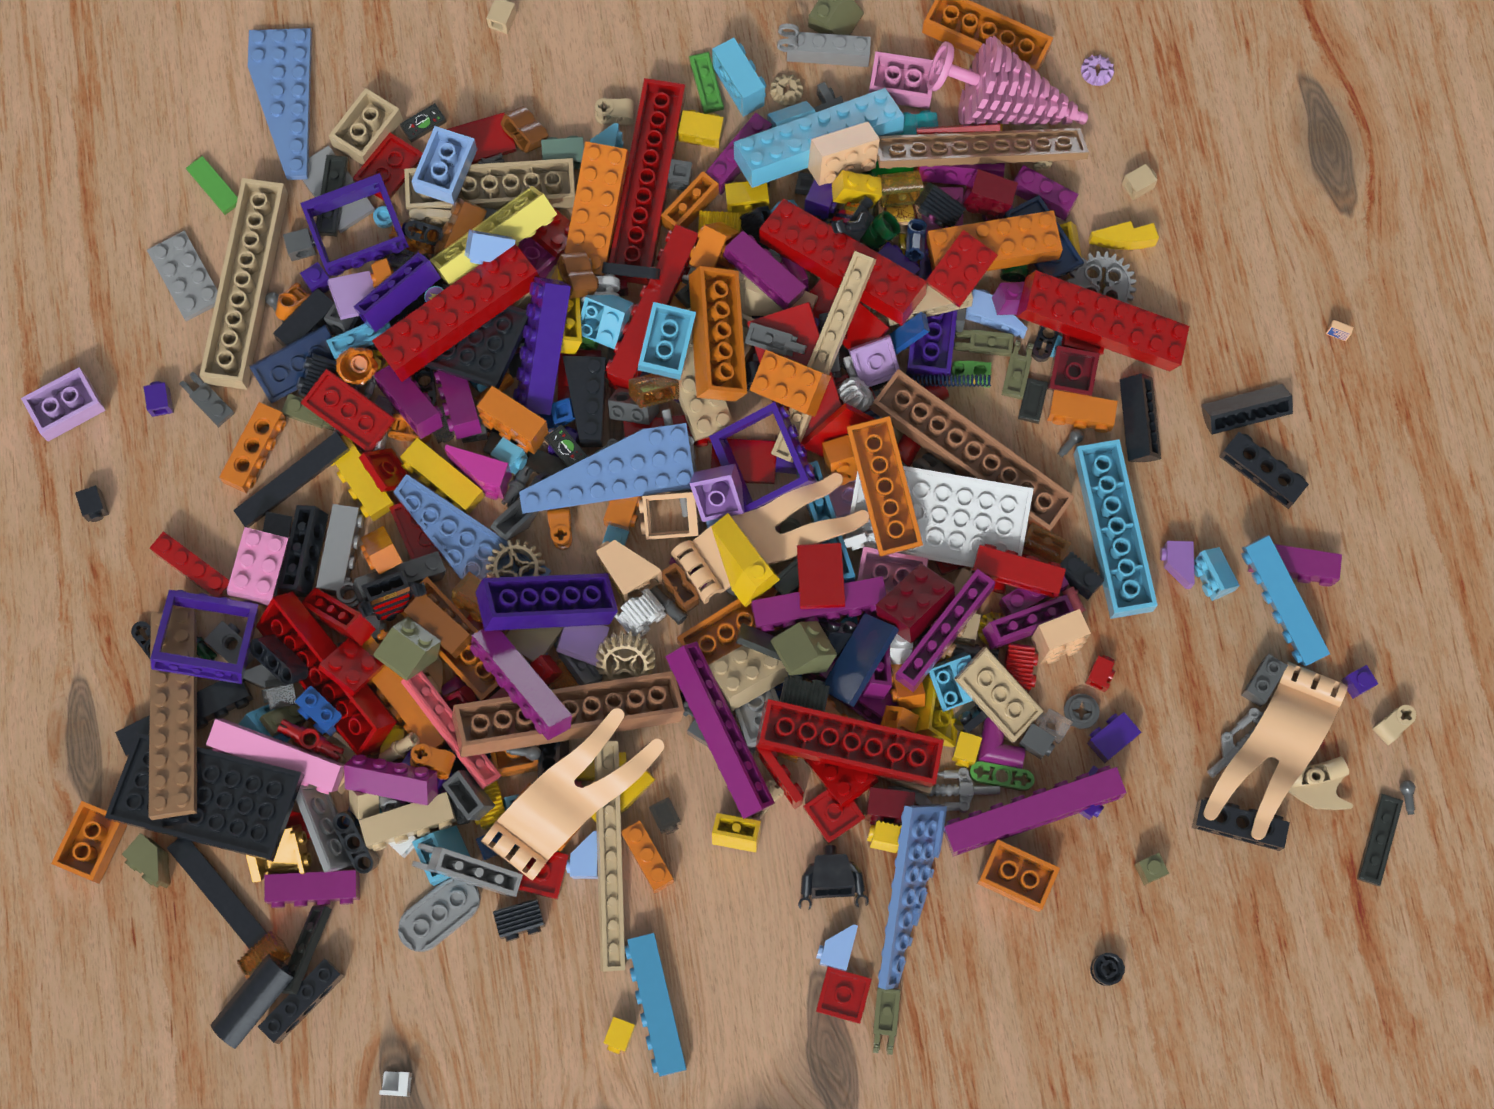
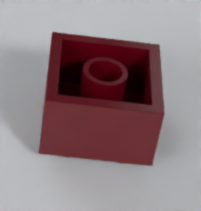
[962,169,1018,220]
[1047,346,1100,396]
[865,787,916,826]

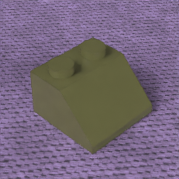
[808,0,864,35]
[374,617,441,681]
[771,621,837,675]

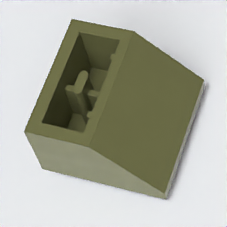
[122,833,170,889]

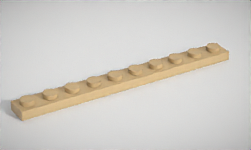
[771,251,876,463]
[594,741,625,972]

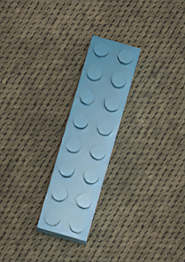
[734,88,904,188]
[1073,439,1158,619]

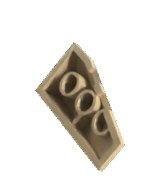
[734,267,818,318]

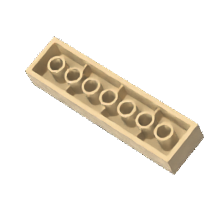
[404,158,576,215]

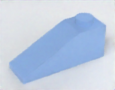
[965,289,1027,339]

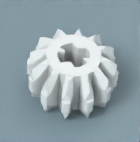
[838,376,874,412]

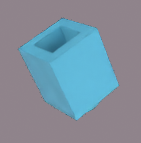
[490,437,528,475]

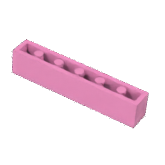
[206,718,344,794]

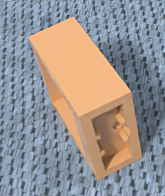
[639,491,699,540]

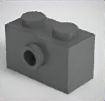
[442,770,495,820]

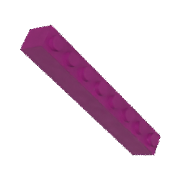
[665,641,775,819]

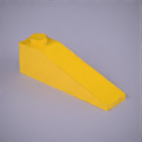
[711,513,780,607]
[911,655,958,747]

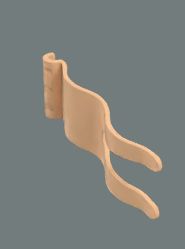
[671,473,870,604]
[1203,661,1348,840]
[481,708,665,880]

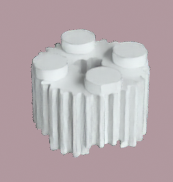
[615,588,667,637]

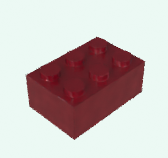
[876,563,955,643]

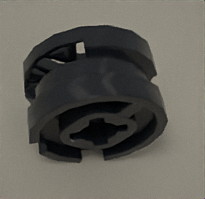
[1090,953,1125,986]

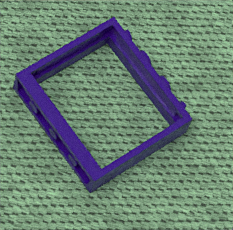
[300,173,409,277]
[709,402,816,513]
[150,590,259,684]

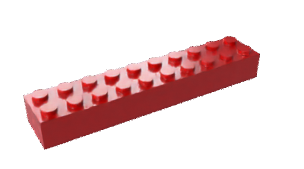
[609,78,686,285]

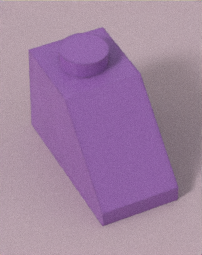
[1160,541,1195,589]

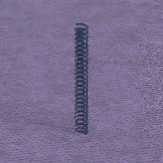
[888,374,991,387]

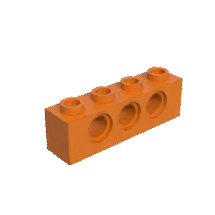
[219,402,286,494]

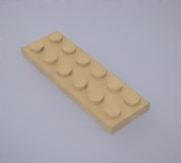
[671,308,734,442]

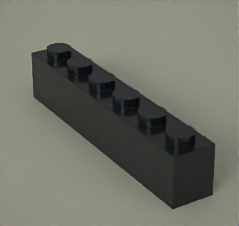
[115,679,254,757]

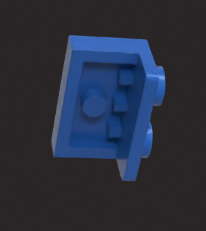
[295,686,342,737]

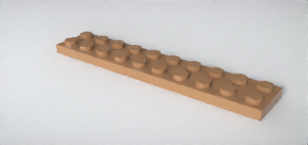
[877,128,1089,169]
[149,607,197,820]

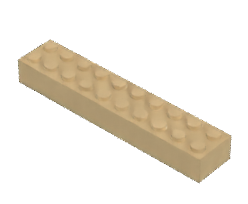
[199,178,288,390]

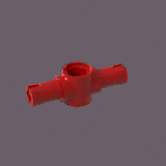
[277,719,345,762]

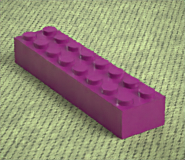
[944,765,1127,857]

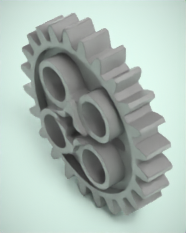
[1067,251,1137,304]

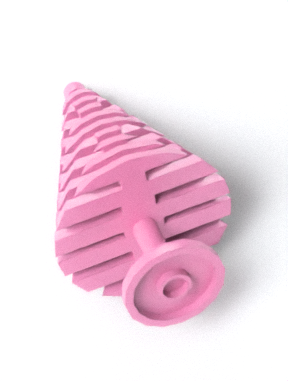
[927,36,1088,125]

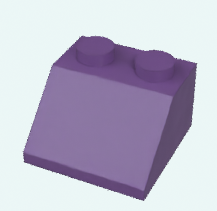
[689,464,744,522]

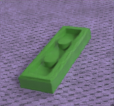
[689,52,724,114]
[186,156,238,215]

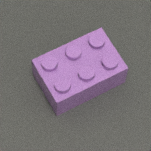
[21,367,106,441]

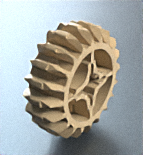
[486,539,546,578]
[596,630,655,681]

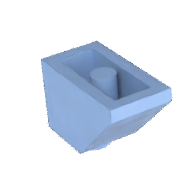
[464,230,516,264]
[566,831,598,879]
[816,924,858,971]

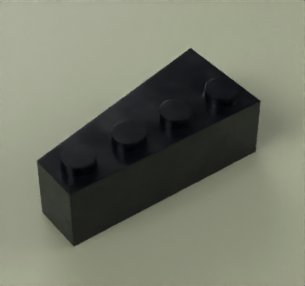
[563,356,607,447]

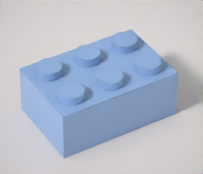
[411,126,477,204]

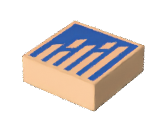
[1326,320,1354,341]

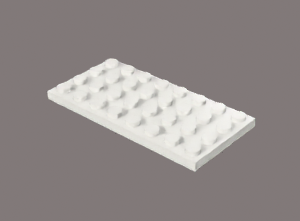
[846,466,1034,567]

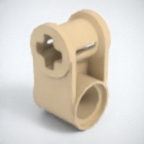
[595,98,634,126]
[1372,705,1417,745]

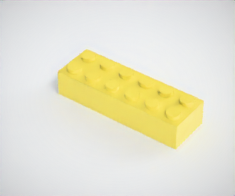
[429,186,557,286]

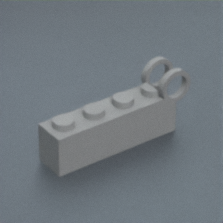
[777,24,871,67]
[316,504,364,608]
[412,843,523,897]

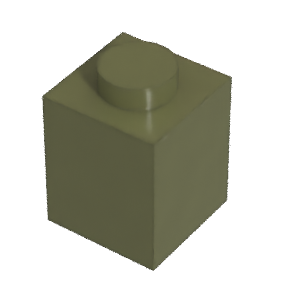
[1134,853,1169,886]

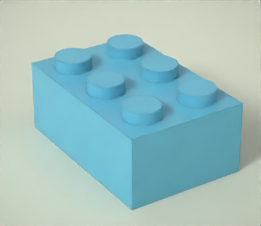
[712,38,766,117]
[638,302,696,380]

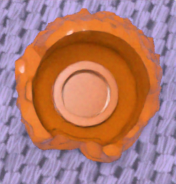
[336,347,378,385]

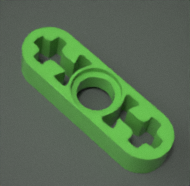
[969,761,1035,791]

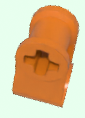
[275,283,312,321]
[388,414,432,443]
[547,507,573,550]
[410,744,456,779]

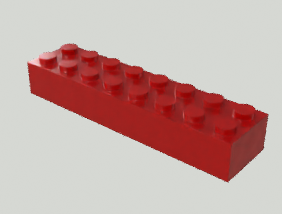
[759,199,927,326]
[605,224,699,390]
[372,243,540,382]
[1016,270,1190,372]
[256,592,396,755]
[755,699,944,787]

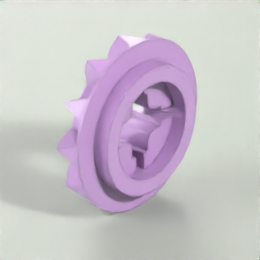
[1081,54,1114,86]

